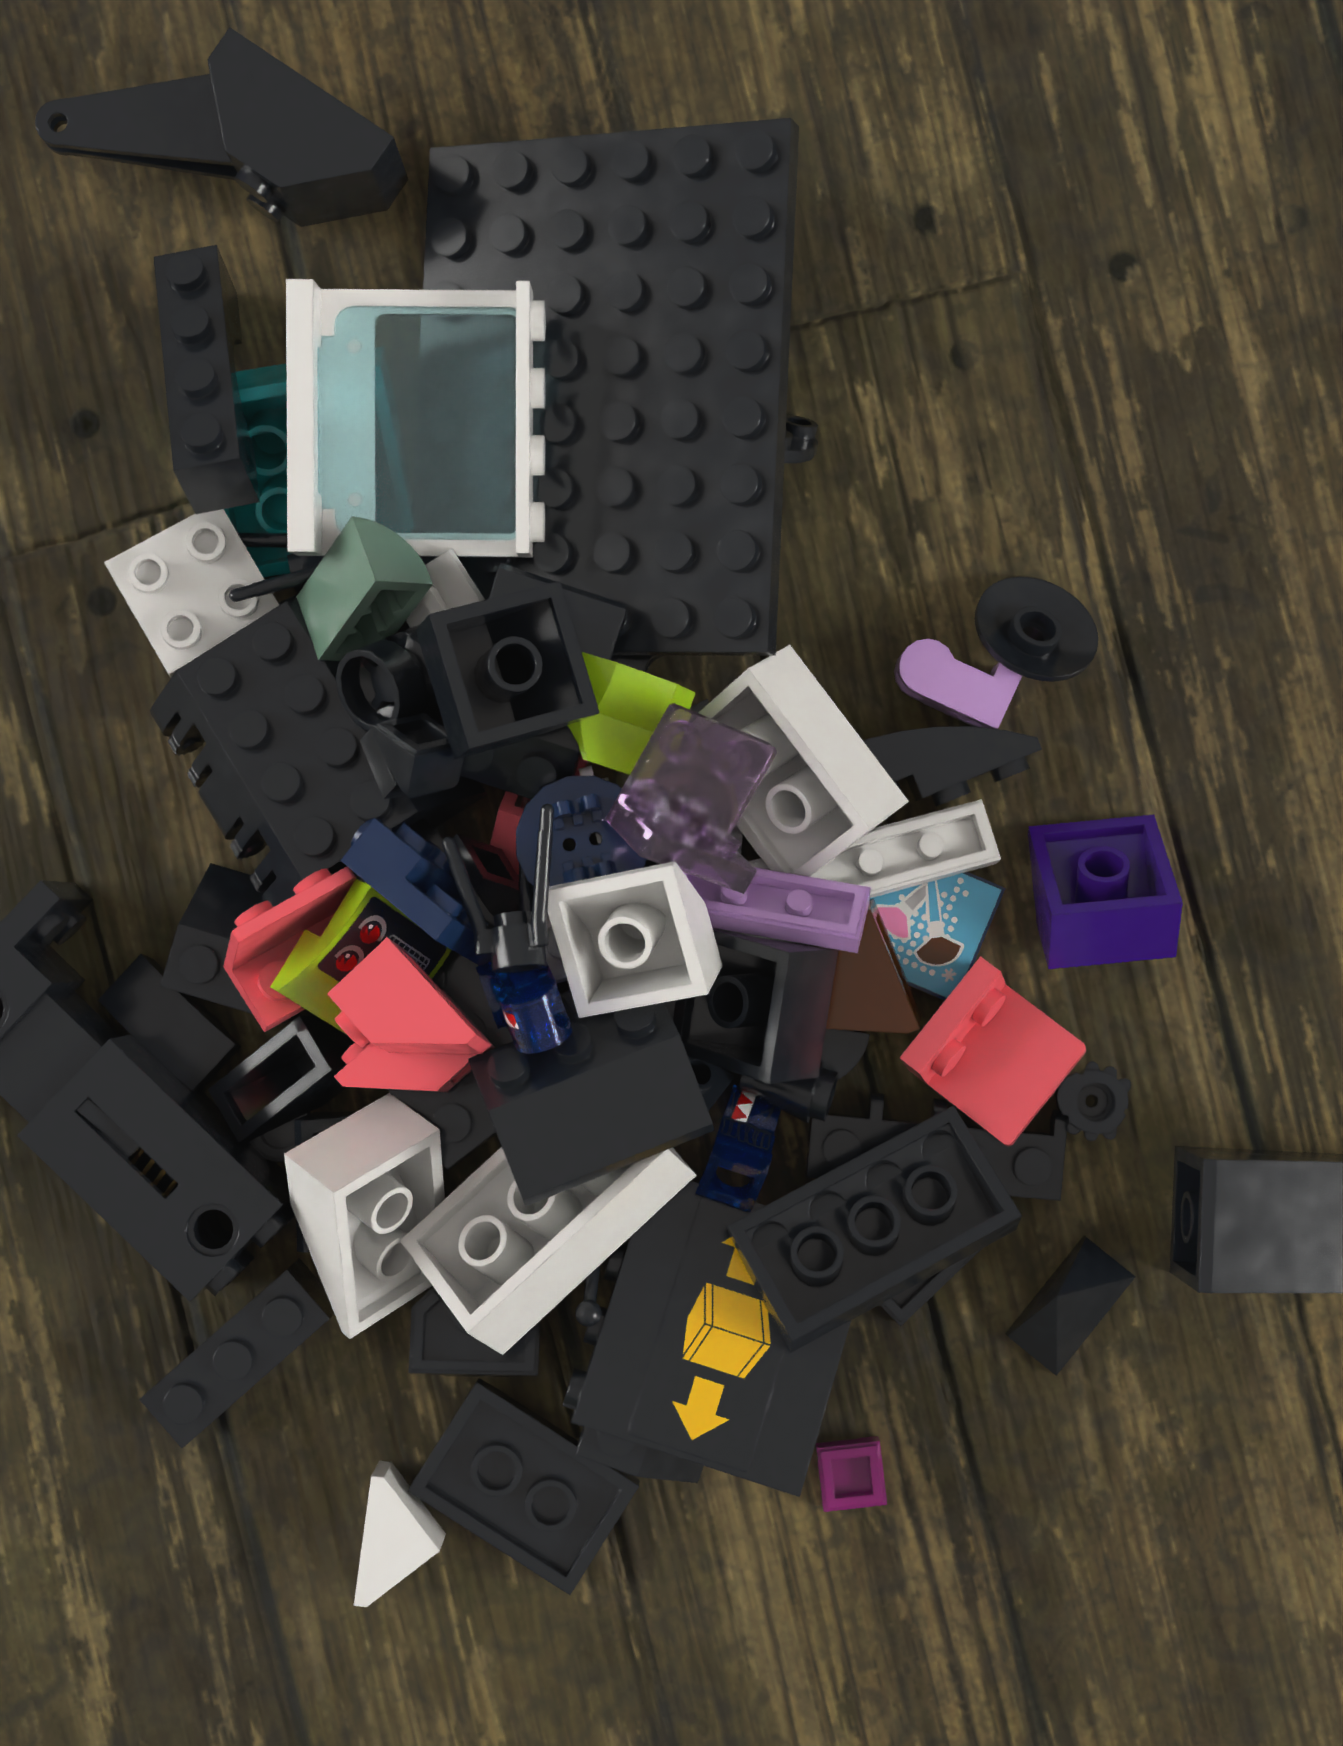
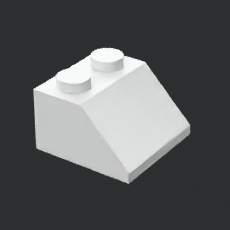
[547,861,723,1018]

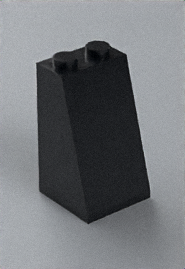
[1169,1146,1343,1293]

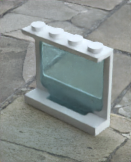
[286,279,546,557]

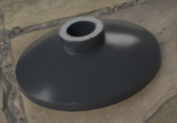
[974,577,1098,682]

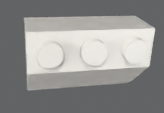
[680,645,909,877]

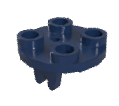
[516,776,649,887]

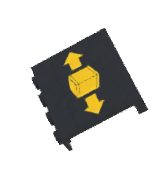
[562,1181,851,1497]

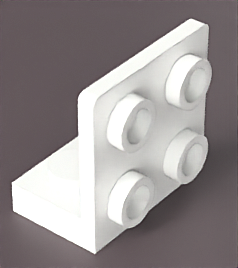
[104,509,279,678]

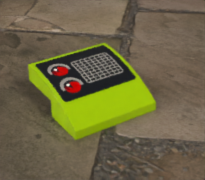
[270,879,451,1035]

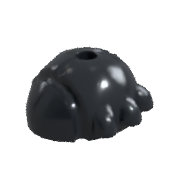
[1055,1061,1131,1141]

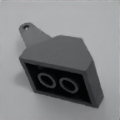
[35,27,408,227]

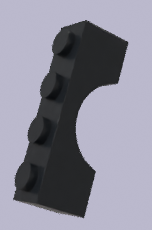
[154,245,260,514]

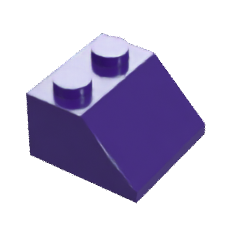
[1028,815,1183,969]

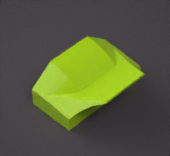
[567,652,695,781]

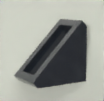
[1005,1235,1136,1376]

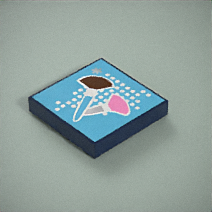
[870,872,1006,1001]

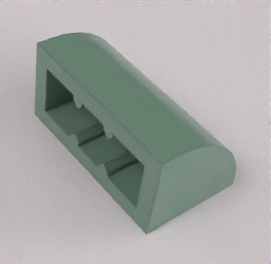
[296,516,433,661]

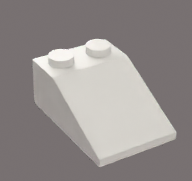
[284,1093,445,1339]

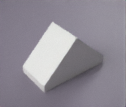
[354,1461,446,1607]

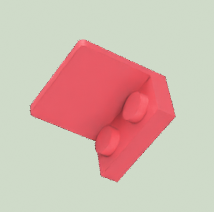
[223,867,357,1033]
[899,956,1086,1146]

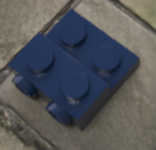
[340,818,491,968]

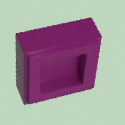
[815,1436,887,1512]

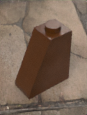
[826,898,921,1034]

